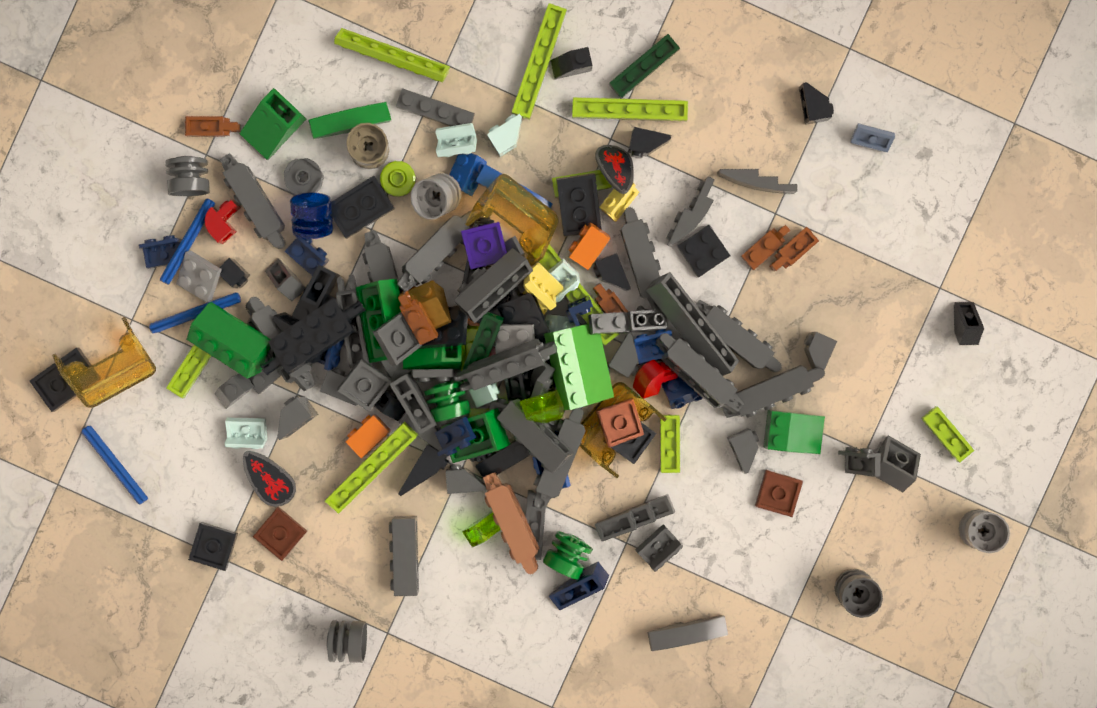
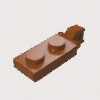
[185,116,241,137]
[741,225,790,270]
[769,227,819,272]
[593,283,628,313]
[398,291,438,345]

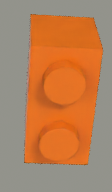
[568,222,610,270]
[346,414,392,459]

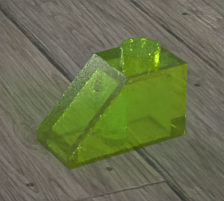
[520,390,564,423]
[462,511,501,548]

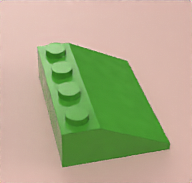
[544,324,614,410]

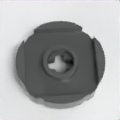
[284,158,324,197]

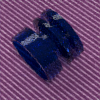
[290,192,333,239]

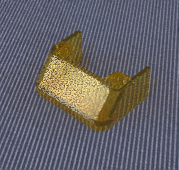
[465,174,558,266]
[52,317,156,408]
[579,382,667,478]

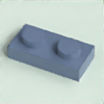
[851,123,895,153]

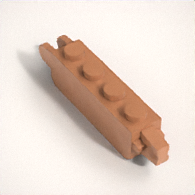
[483,472,540,575]

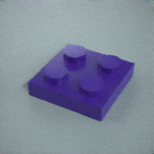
[461,222,507,270]

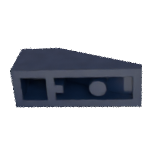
[548,561,609,610]

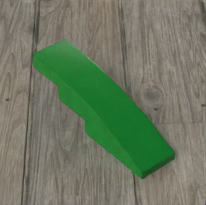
[308,102,391,139]

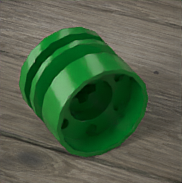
[424,381,471,422]
[543,531,593,579]

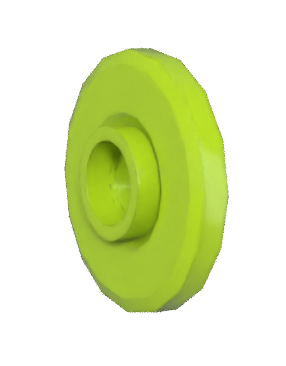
[380,161,416,197]

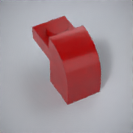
[205,200,241,244]
[632,360,678,399]

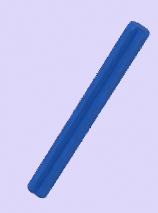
[160,199,215,285]
[149,292,241,333]
[81,426,148,505]

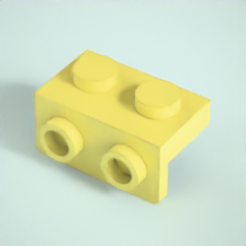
[599,183,639,222]
[524,263,564,310]

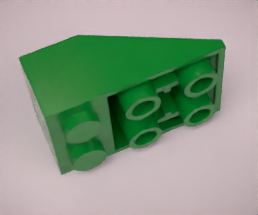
[239,88,307,161]
[403,345,461,369]

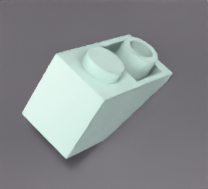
[487,114,522,157]
[469,383,500,407]

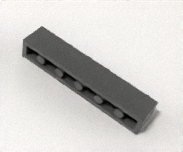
[646,272,739,376]

